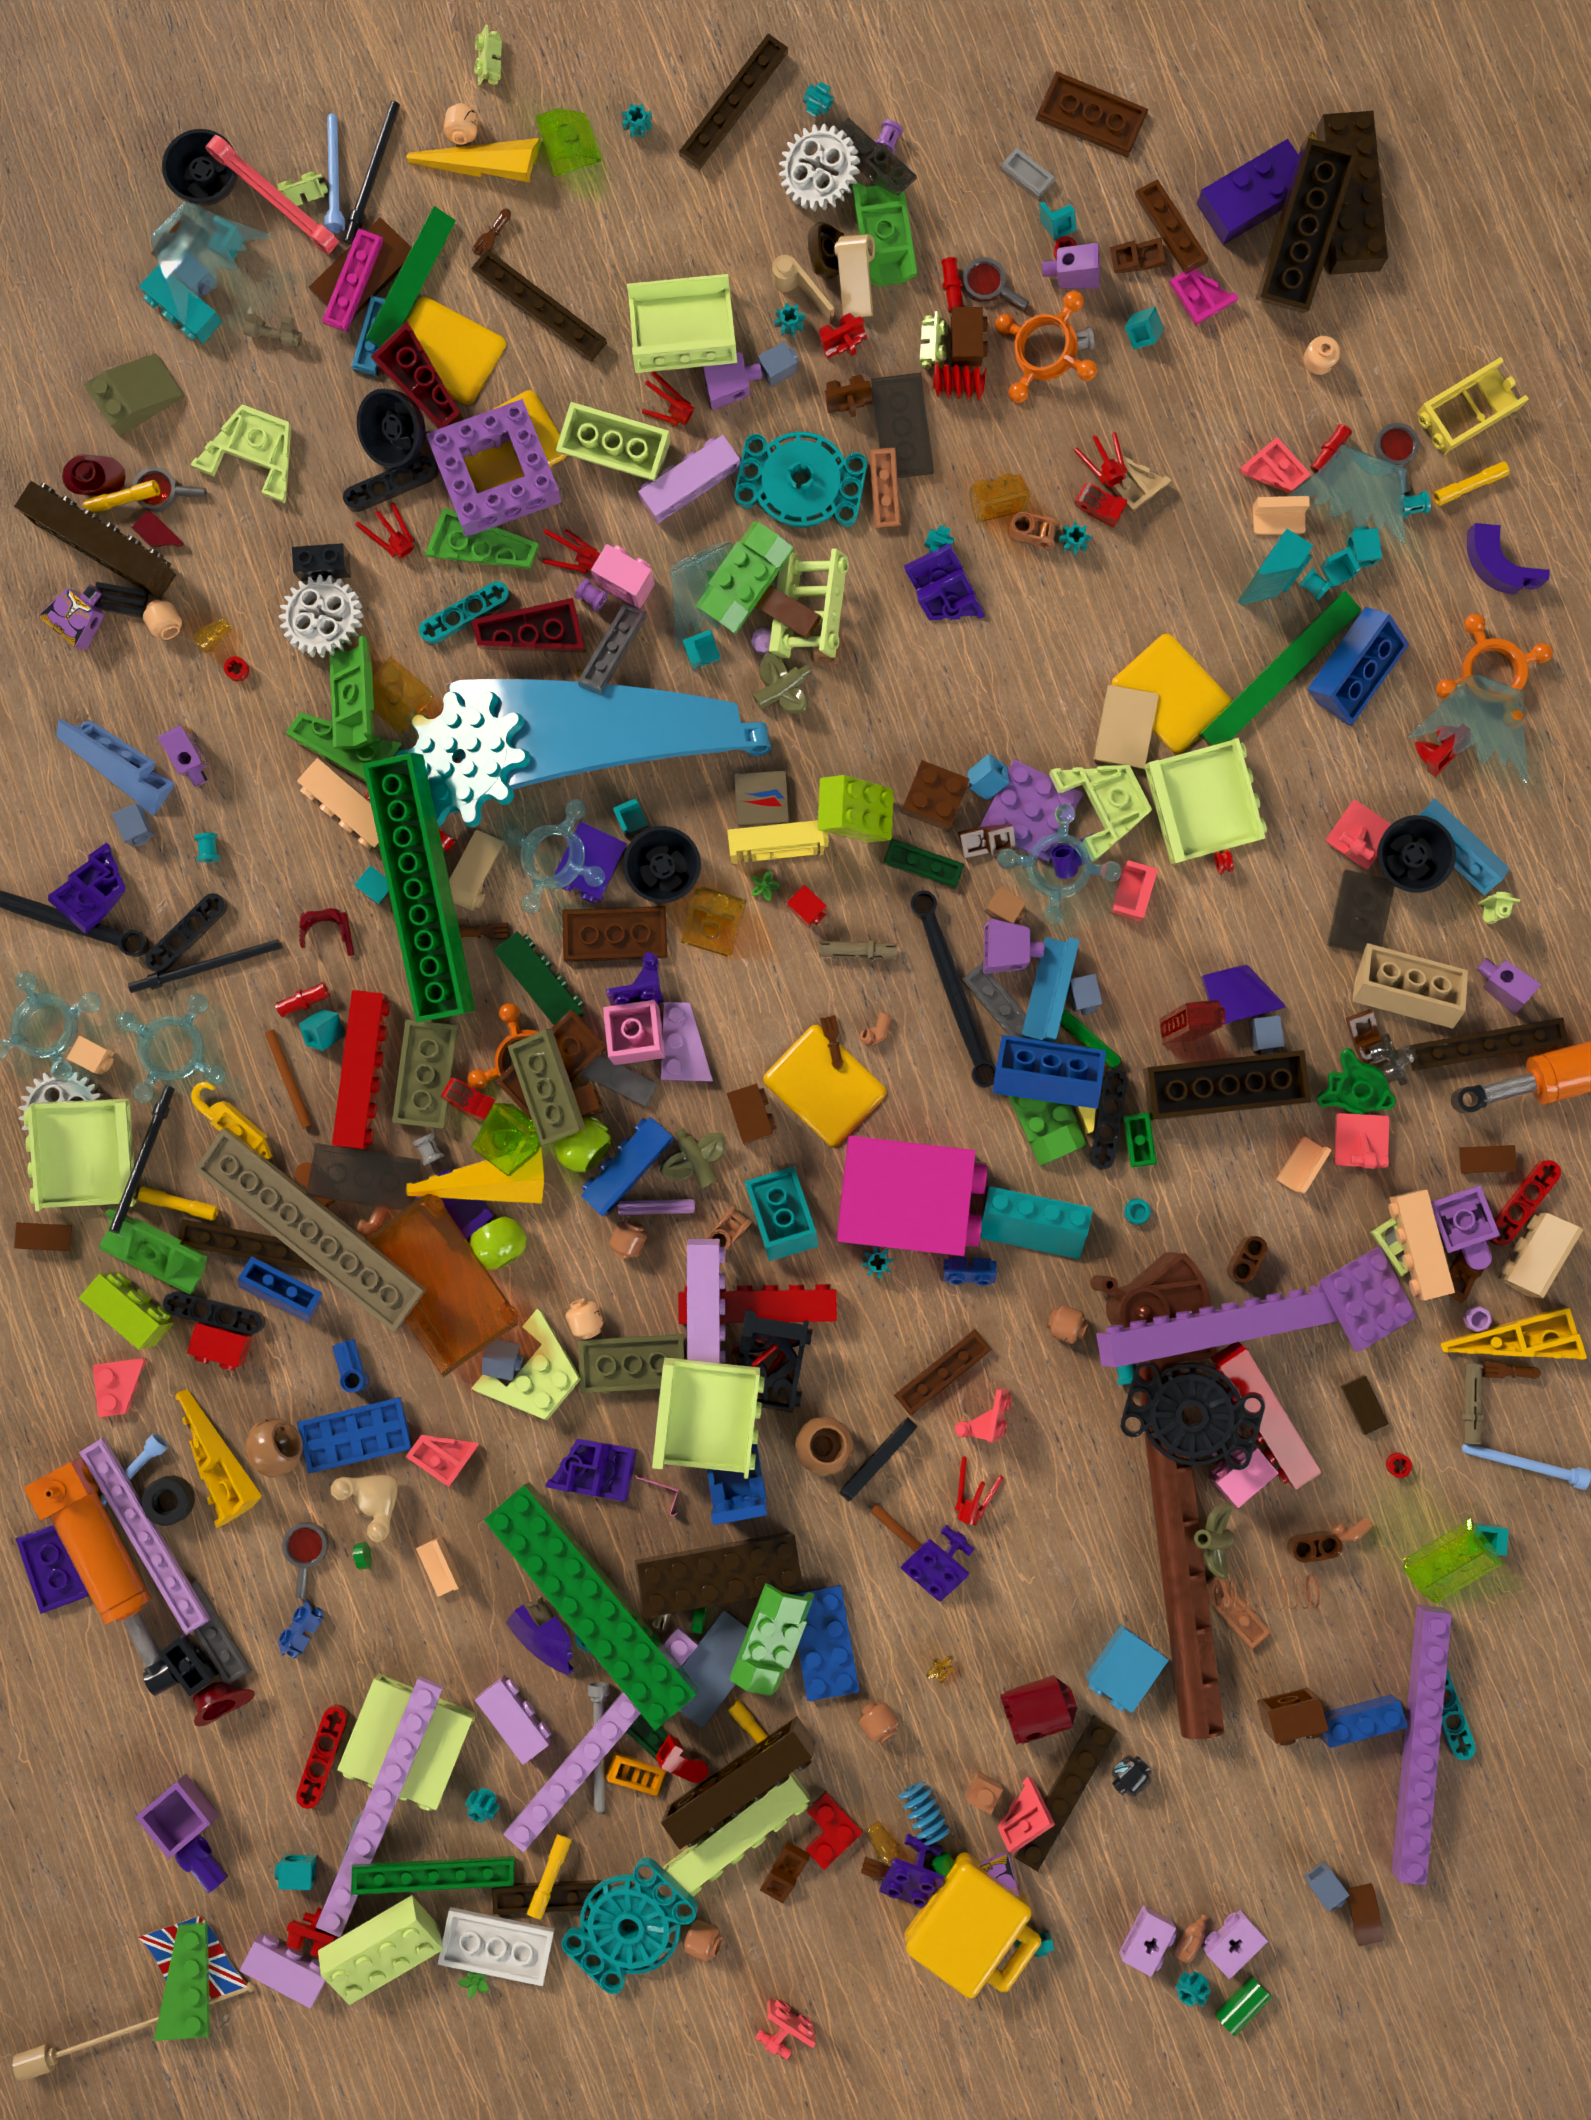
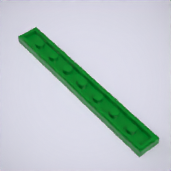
[1199,591,1362,746]

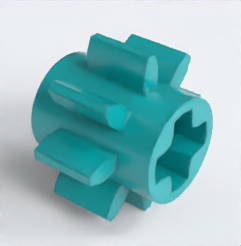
[803,81,834,117]
[622,103,652,138]
[774,303,805,337]
[1058,521,1092,556]
[924,525,955,554]
[861,1246,894,1279]
[464,1788,500,1823]
[1175,1971,1211,2007]

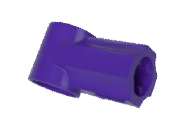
[1051,834,1093,879]
[175,1835,228,1894]

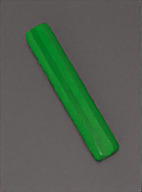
[1060,1010,1122,1069]

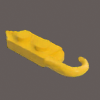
[191,1082,272,1159]

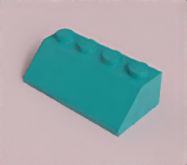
[1237,528,1314,605]
[980,1186,1093,1259]

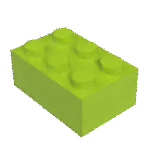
[818,775,894,843]
[79,1272,174,1350]

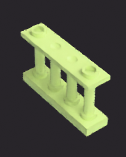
[769,549,849,658]

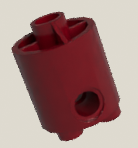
[1000,1675,1077,1745]

